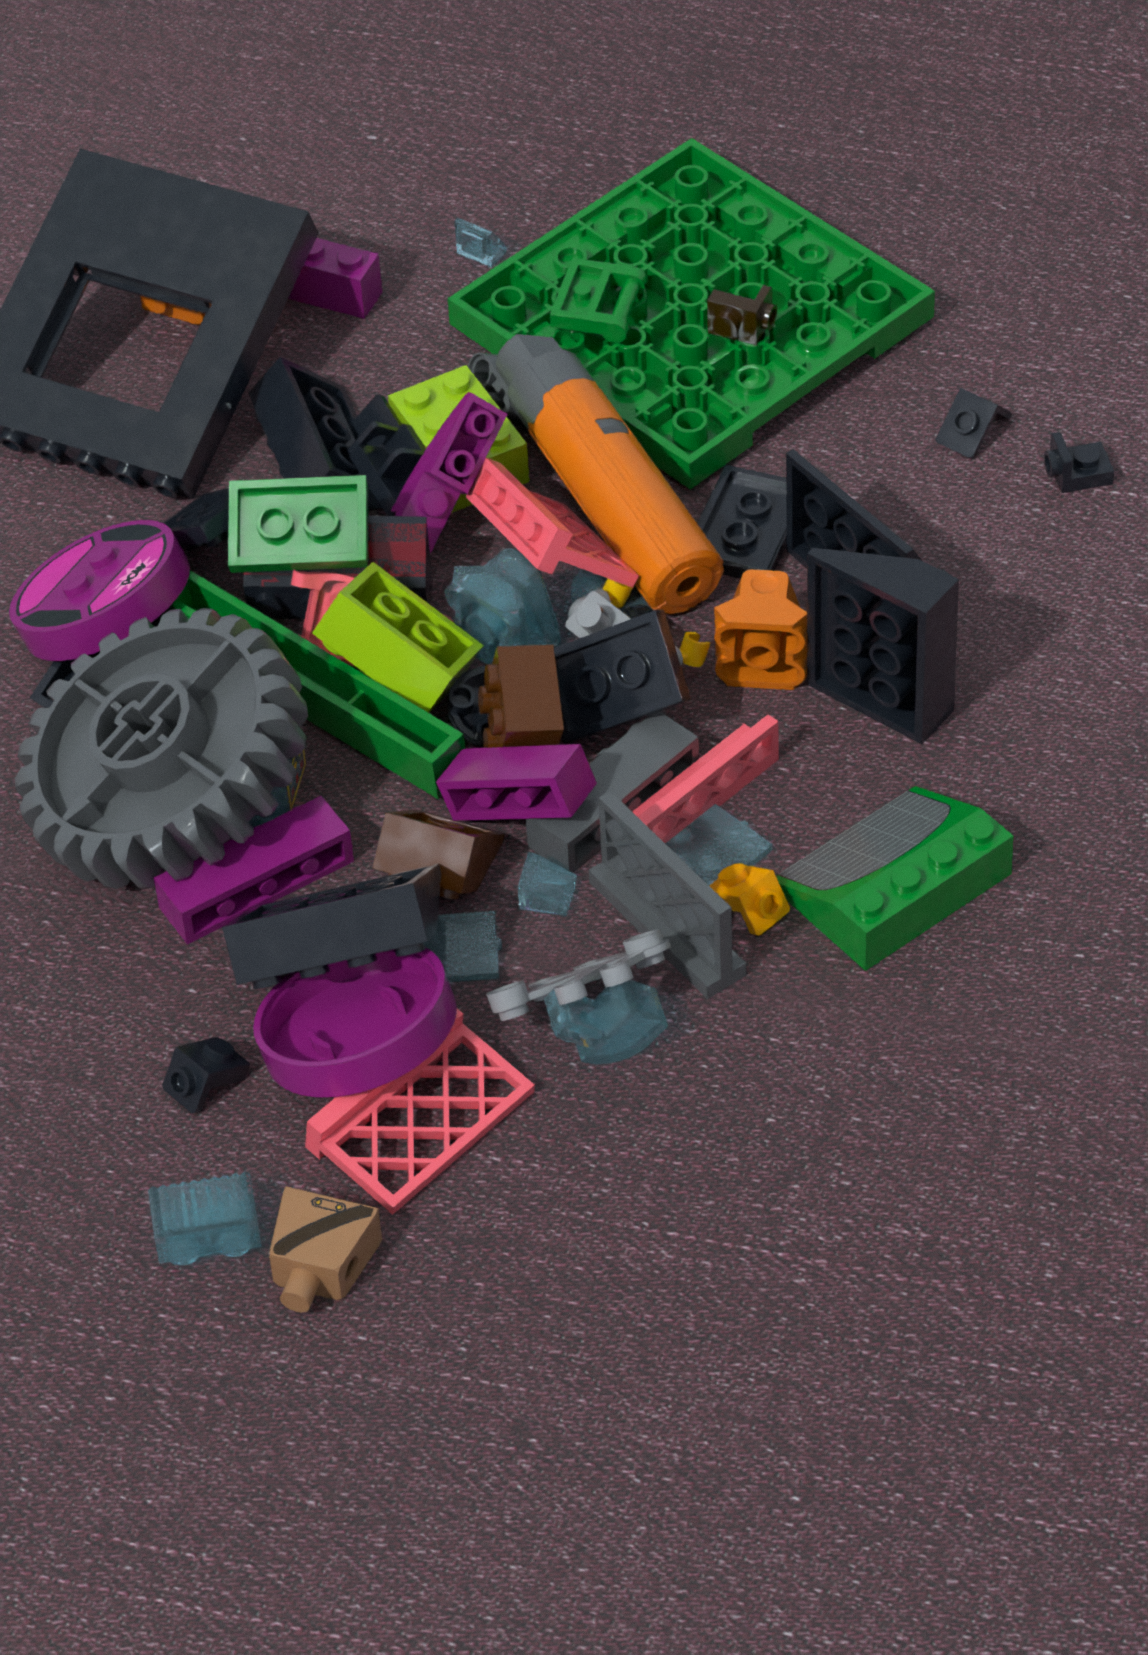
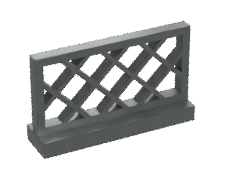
[588,791,746,999]

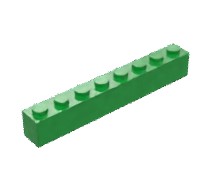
[160,570,466,799]

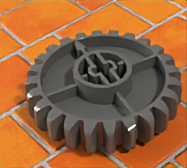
[15,608,308,889]

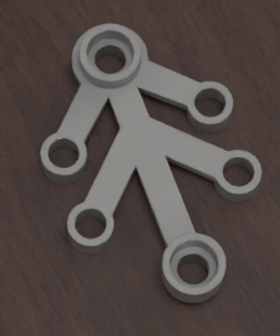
[486,929,671,1021]

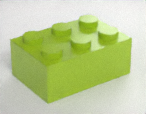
[388,365,530,513]
[312,562,484,713]

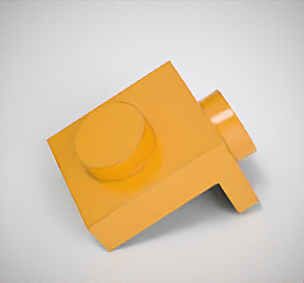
[709,863,790,936]

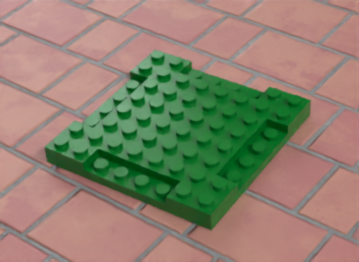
[447,138,935,489]

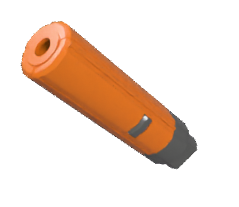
[467,334,724,615]

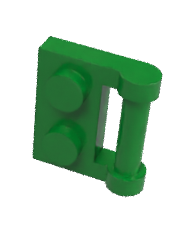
[550,258,648,343]

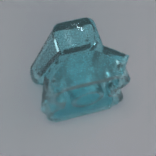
[444,548,561,664]

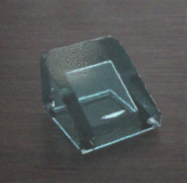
[454,218,507,267]
[518,852,577,916]

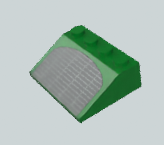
[776,786,1014,971]

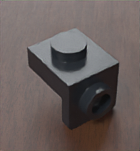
[162,1037,251,1113]

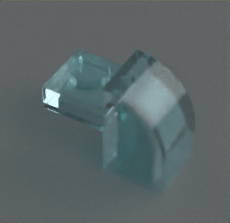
[544,980,668,1064]

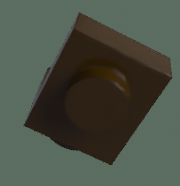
[707,285,777,345]

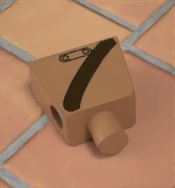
[269,1186,382,1313]

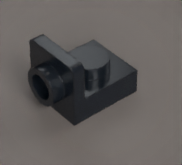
[1044,432,1114,493]

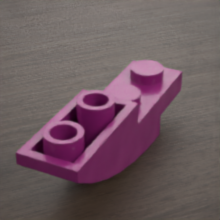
[391,392,507,554]

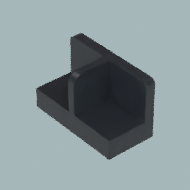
[350,424,426,516]

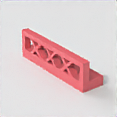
[632,715,779,847]

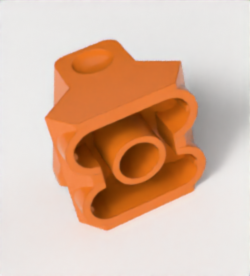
[714,569,807,690]

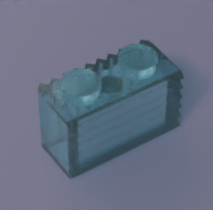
[148,1171,262,1265]

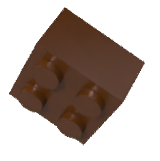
[478,644,564,748]

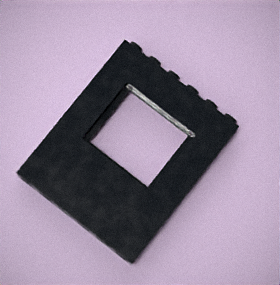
[0,148,319,499]

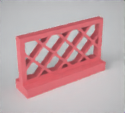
[466,458,639,588]
[305,1008,535,1215]

